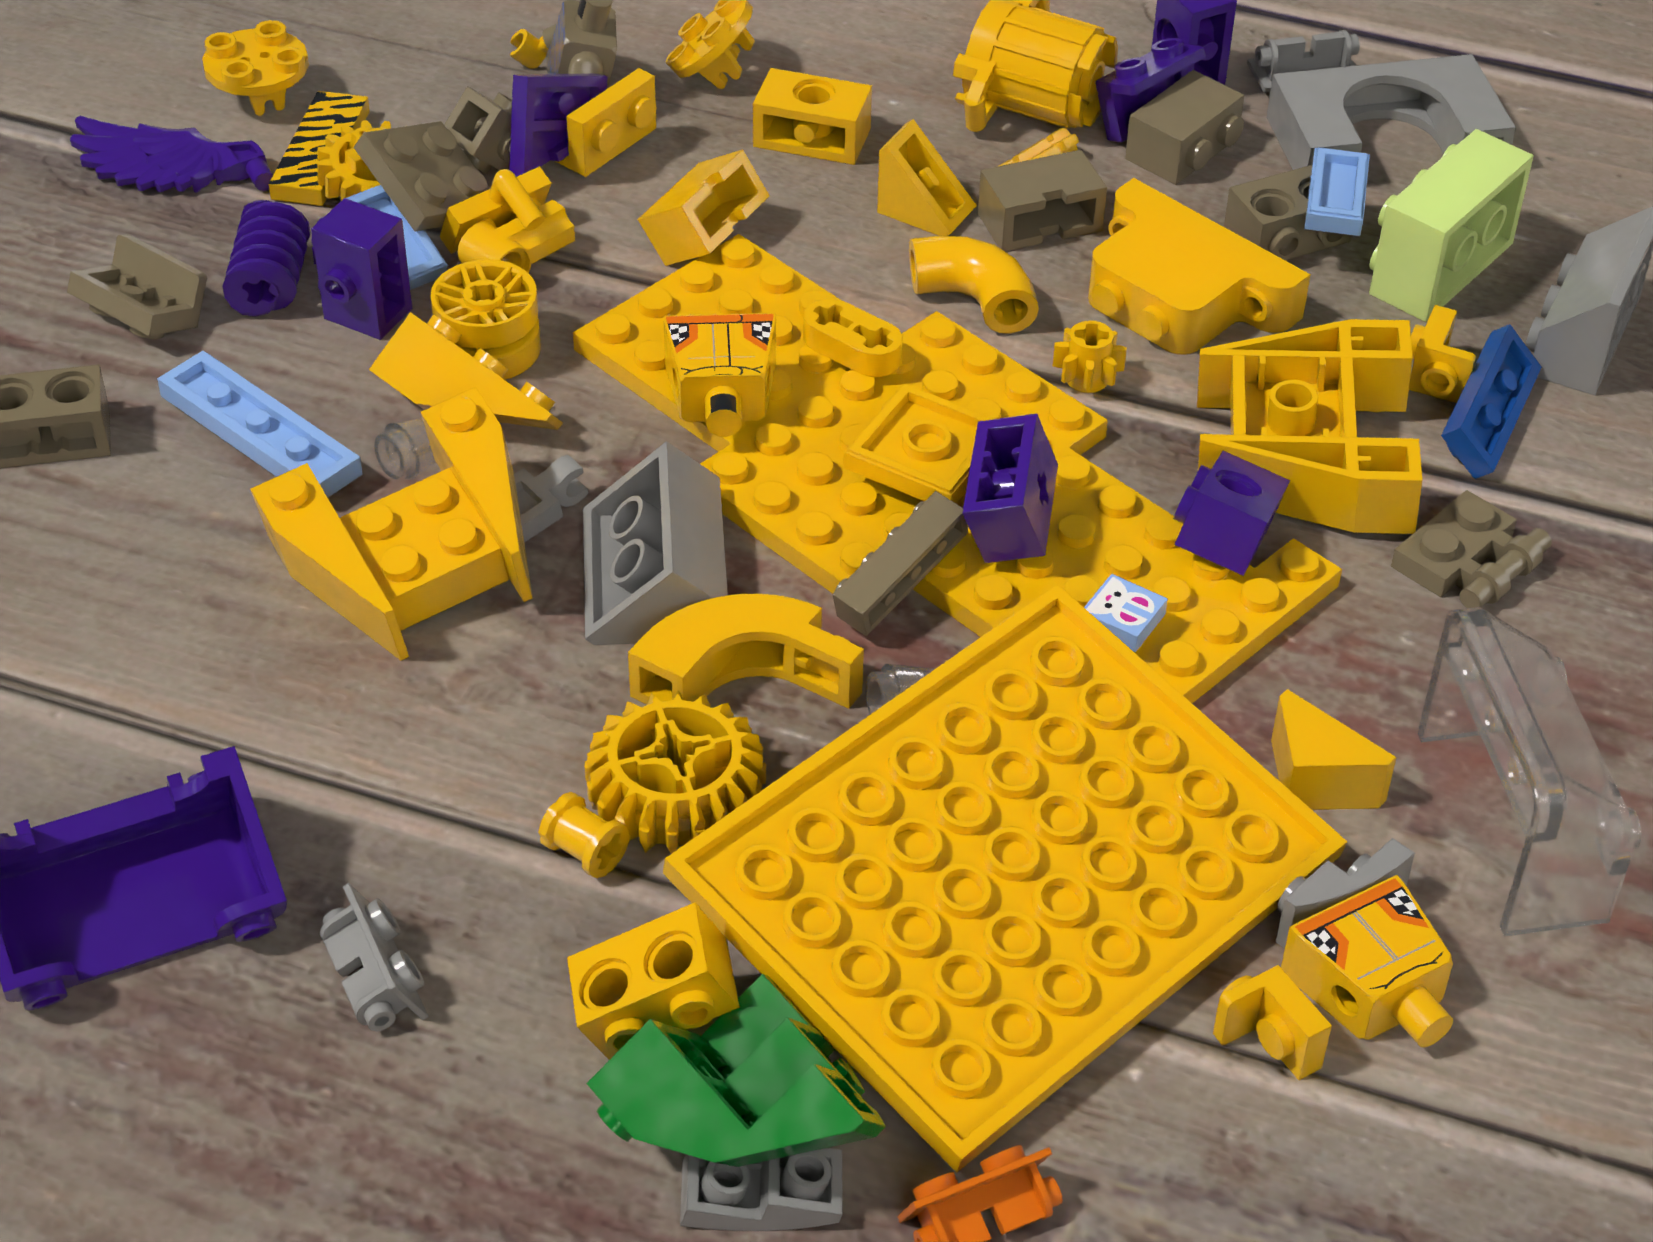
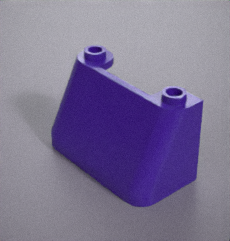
[0,746,287,1010]

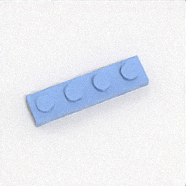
[157,350,363,497]

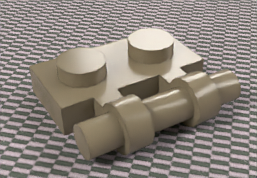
[1391,490,1552,611]

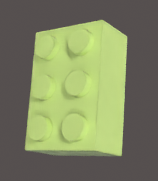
[1369,129,1534,322]

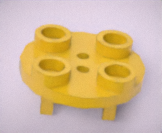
[665,0,755,89]
[202,20,309,116]

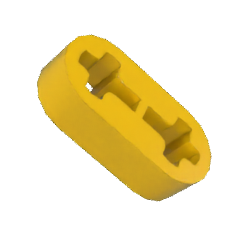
[803,298,903,377]

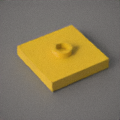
[843,383,993,504]

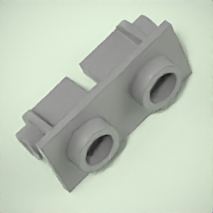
[1247,30,1360,93]
[320,883,429,1031]

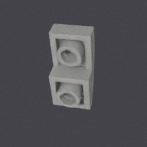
[1276,838,1415,949]
[680,1148,843,1231]

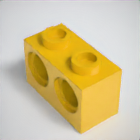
[567,902,739,1060]

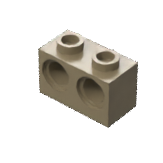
[1224,165,1352,260]
[0,364,111,468]

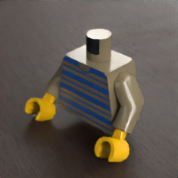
[510,0,617,89]

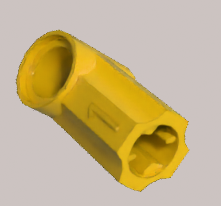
[458,199,575,273]

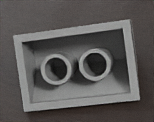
[1525,206,1653,395]
[583,441,728,645]

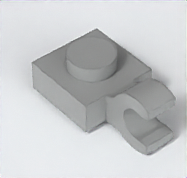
[514,455,588,543]

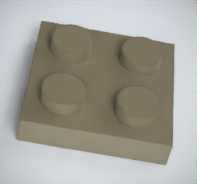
[353,121,490,232]

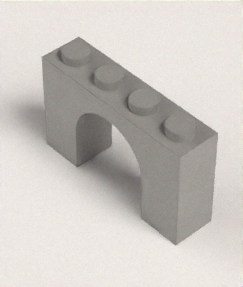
[1267,54,1516,170]

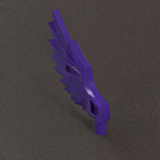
[70,116,273,192]

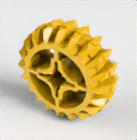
[584,690,766,854]

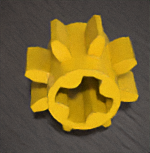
[1053,320,1127,393]

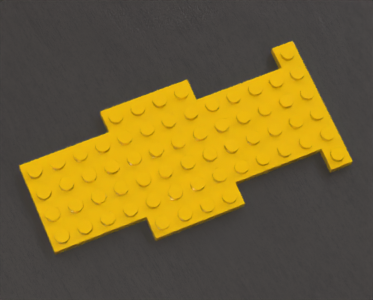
[573,234,1342,704]

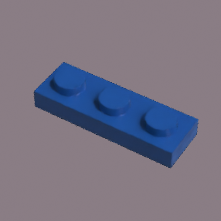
[1441,324,1542,479]

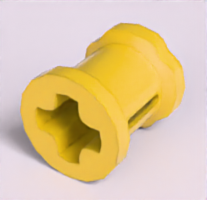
[538,792,630,879]

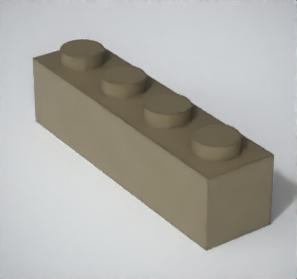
[833,491,968,636]

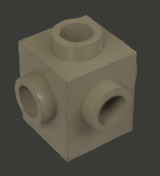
[444,86,512,174]

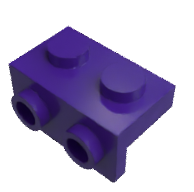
[1095,38,1205,142]

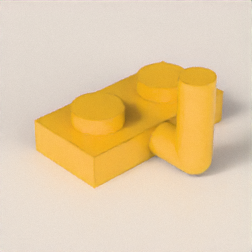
[439,166,552,254]

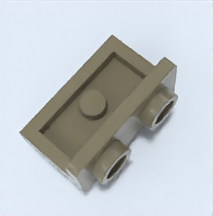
[67,234,207,339]

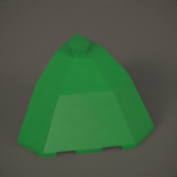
[586,974,886,1167]

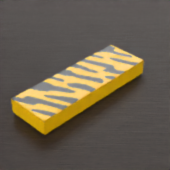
[269,91,370,206]

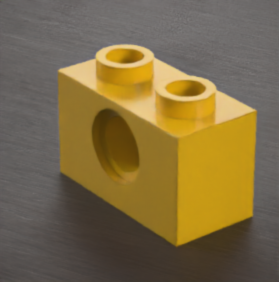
[753,68,872,165]

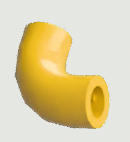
[909,236,1039,334]

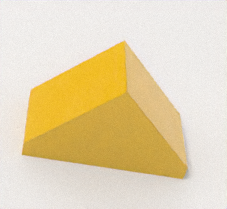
[877,119,977,236]
[1271,689,1397,810]

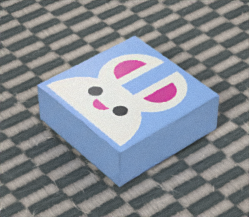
[1084,574,1168,652]

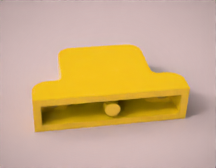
[1088,178,1311,355]

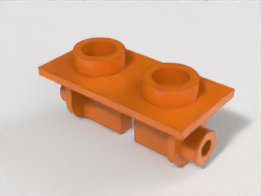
[897,1145,1063,1242]

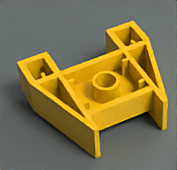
[1197,319,1423,534]
[250,387,533,661]

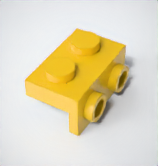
[556,68,657,177]

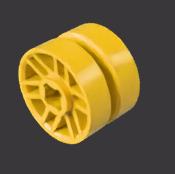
[431,259,541,380]

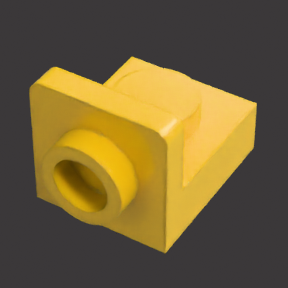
[1213,965,1332,1080]

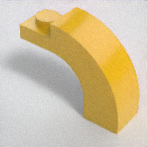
[628,594,864,709]

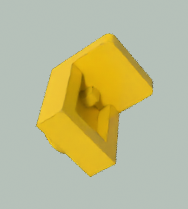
[1409,305,1476,403]

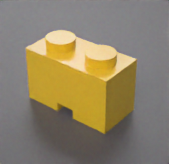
[637,149,770,266]

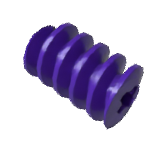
[222,200,311,317]

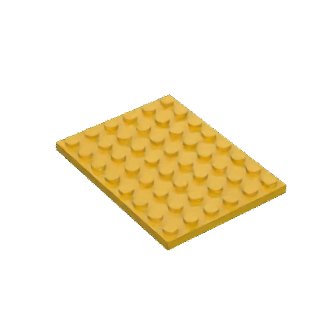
[663,584,1348,1173]

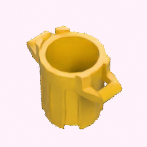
[953,0,1118,132]

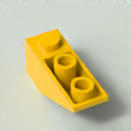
[369,312,563,430]

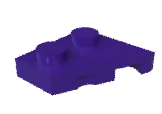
[510,74,608,177]

